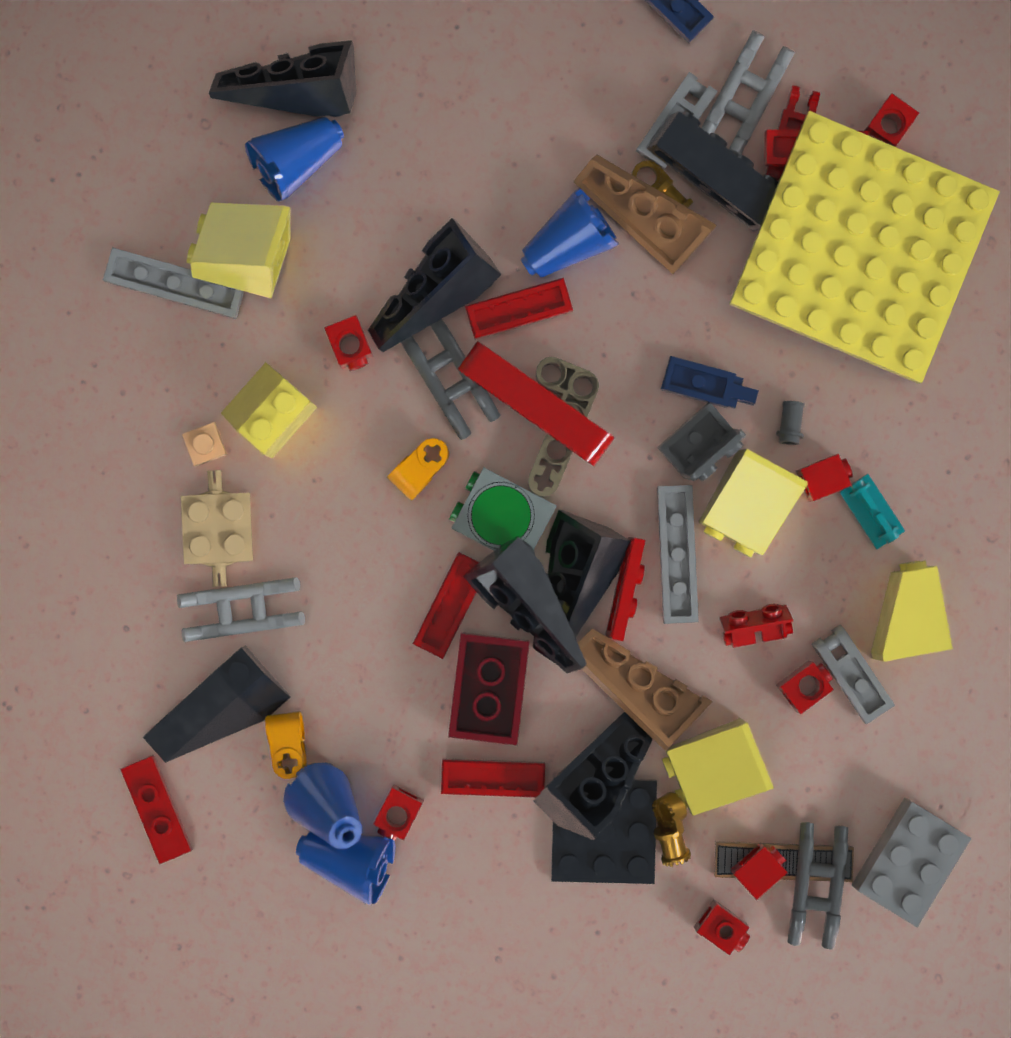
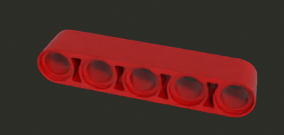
[457,341,615,467]

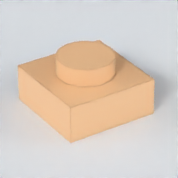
[182,422,227,467]

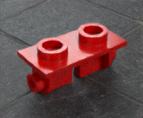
[719,604,793,648]

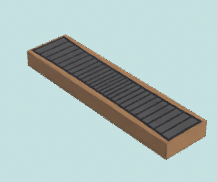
[714,841,854,882]

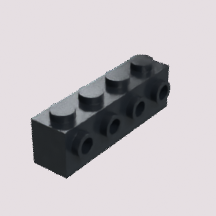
[647,111,778,231]

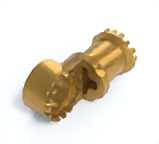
[631,160,693,208]
[652,792,691,867]

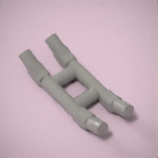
[702,30,795,155]
[177,577,305,642]

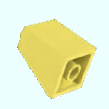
[187,202,291,299]
[221,362,317,458]
[699,449,808,558]
[871,560,953,662]
[662,718,774,816]

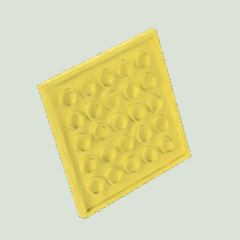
[729,111,1000,384]

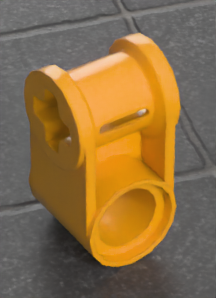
[387,438,449,501]
[265,711,307,779]

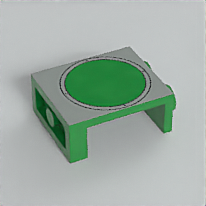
[449,467,557,551]

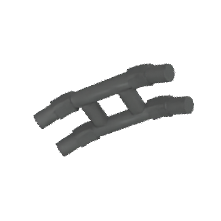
[400,319,501,440]
[787,822,848,949]

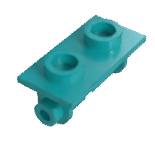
[839,474,905,550]

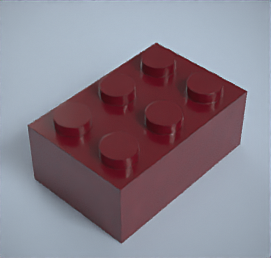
[448,632,530,745]

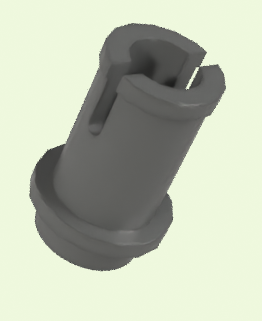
[776,401,805,445]

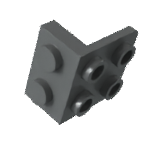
[657,402,746,481]

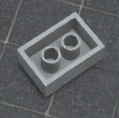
[852,798,972,927]

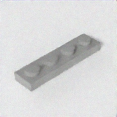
[103,247,244,319]
[657,485,699,624]

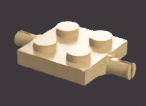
[181,470,253,587]

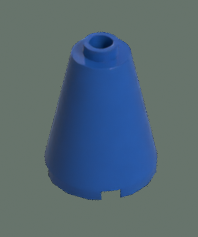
[245,117,344,202]
[521,188,619,277]
[283,762,362,849]
[296,832,396,905]

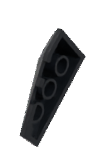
[209,40,356,117]
[368,218,501,352]
[533,510,630,663]
[463,537,587,673]
[143,646,291,763]
[534,712,653,840]

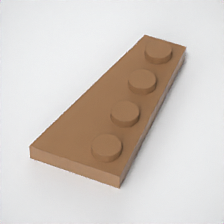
[573,154,717,274]
[578,628,713,751]

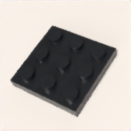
[551,777,657,884]

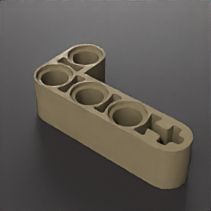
[528,357,599,498]

